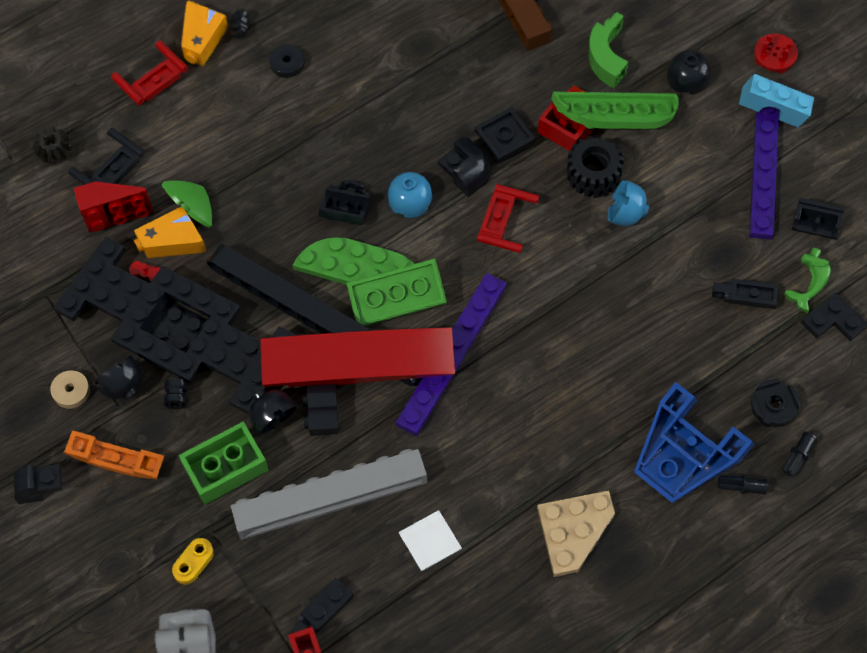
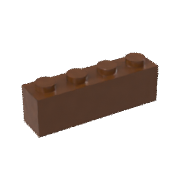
[498,0,553,51]

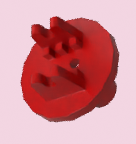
[754,34,798,74]

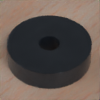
[269,45,305,78]

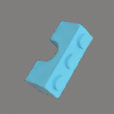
[739,74,814,127]

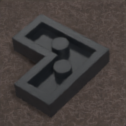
[801,292,867,342]

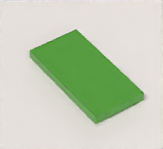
[346,259,447,326]

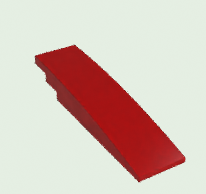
[260,328,455,387]

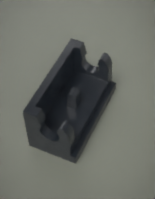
[791,198,845,240]

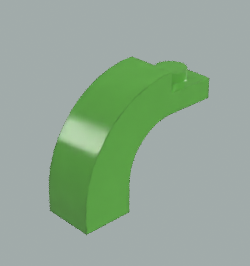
[588,12,628,89]

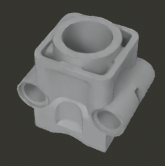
[155,609,216,653]

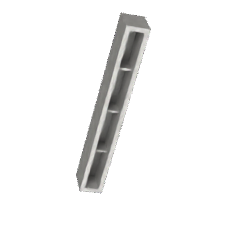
[230,449,427,540]

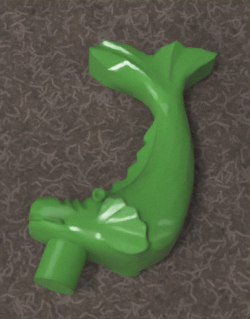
[784,248,831,313]

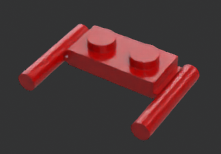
[111,40,188,106]
[477,184,540,253]

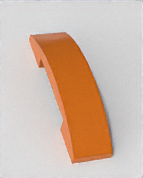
[64,430,165,479]

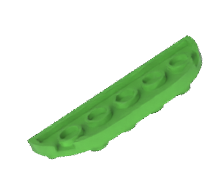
[551,92,679,129]
[293,237,414,285]

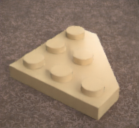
[537,491,615,577]

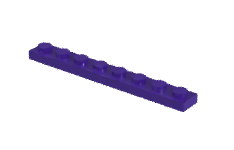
[749,83,780,239]
[396,273,507,436]

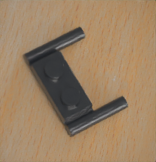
[68,128,146,185]

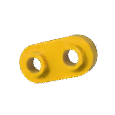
[172,538,214,584]

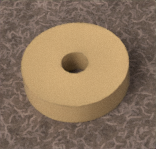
[51,370,90,409]

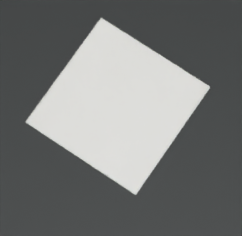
[399,510,462,571]

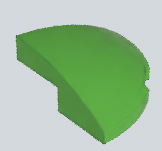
[161,181,212,228]

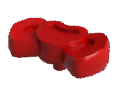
[129,261,160,282]

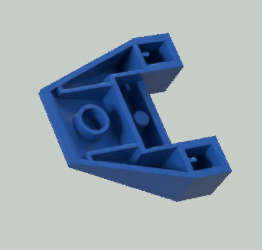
[634,382,755,503]

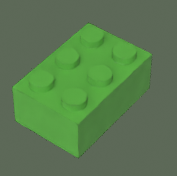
[178,421,269,505]

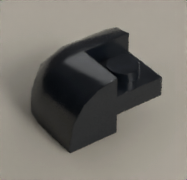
[438,137,492,197]

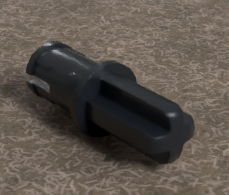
[782,431,817,477]
[718,475,768,495]

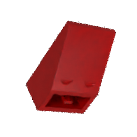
[538,85,595,151]
[73,182,154,233]

